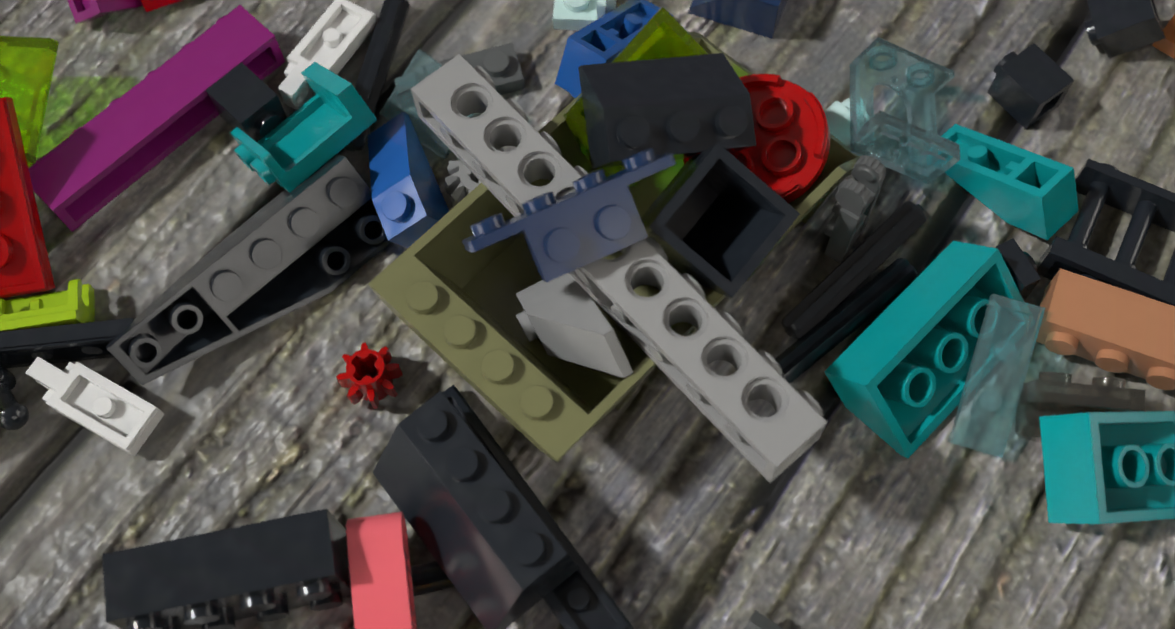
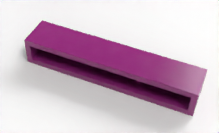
[28,5,286,232]

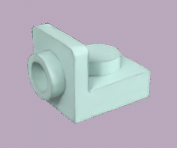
[553,0,617,30]

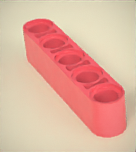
[346,511,417,629]

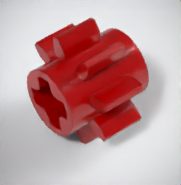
[336,342,403,409]

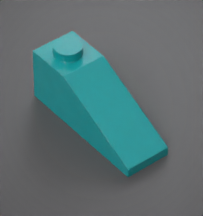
[924,124,1079,240]

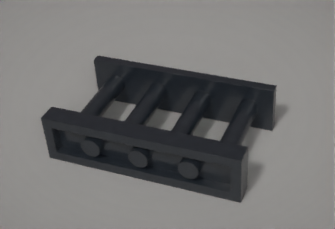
[1037,158,1175,306]

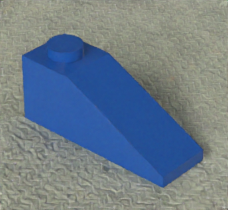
[555,0,674,98]
[367,111,449,248]

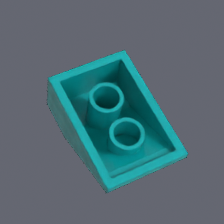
[1039,411,1175,524]

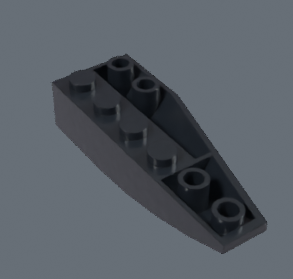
[106,155,391,385]

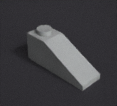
[516,273,633,378]

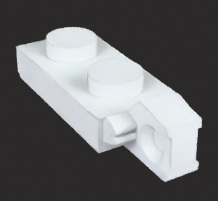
[278,0,377,110]
[26,357,165,457]

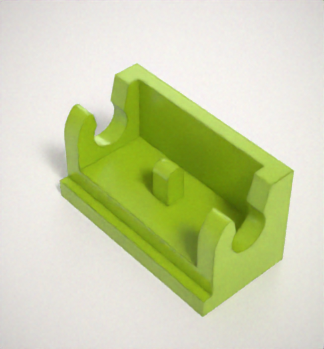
[0,279,95,332]

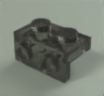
[1015,372,1146,438]

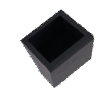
[641,143,800,298]

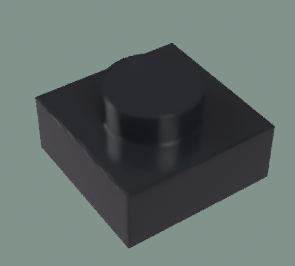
[996,238,1041,300]

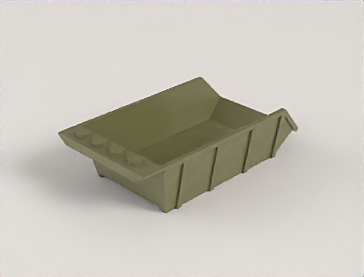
[368,26,861,463]

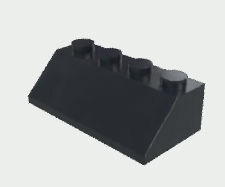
[373,391,580,629]

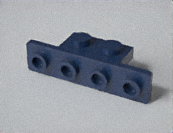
[462,148,676,282]

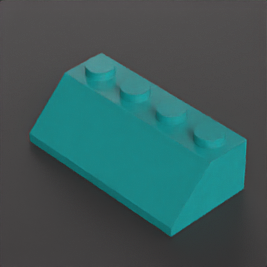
[824,241,1034,458]

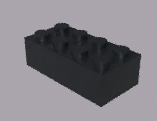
[102,508,352,629]

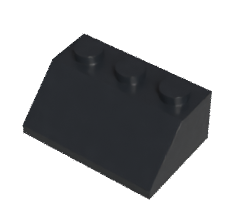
[578,53,757,169]

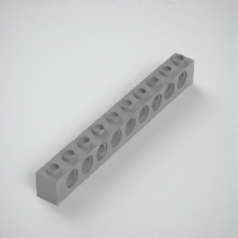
[411,54,827,483]

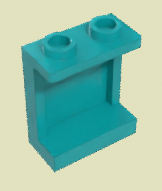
[230,62,377,193]

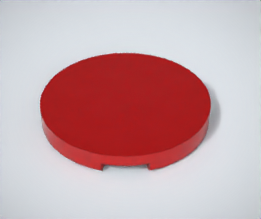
[683,74,830,204]

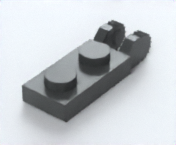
[824,154,887,263]

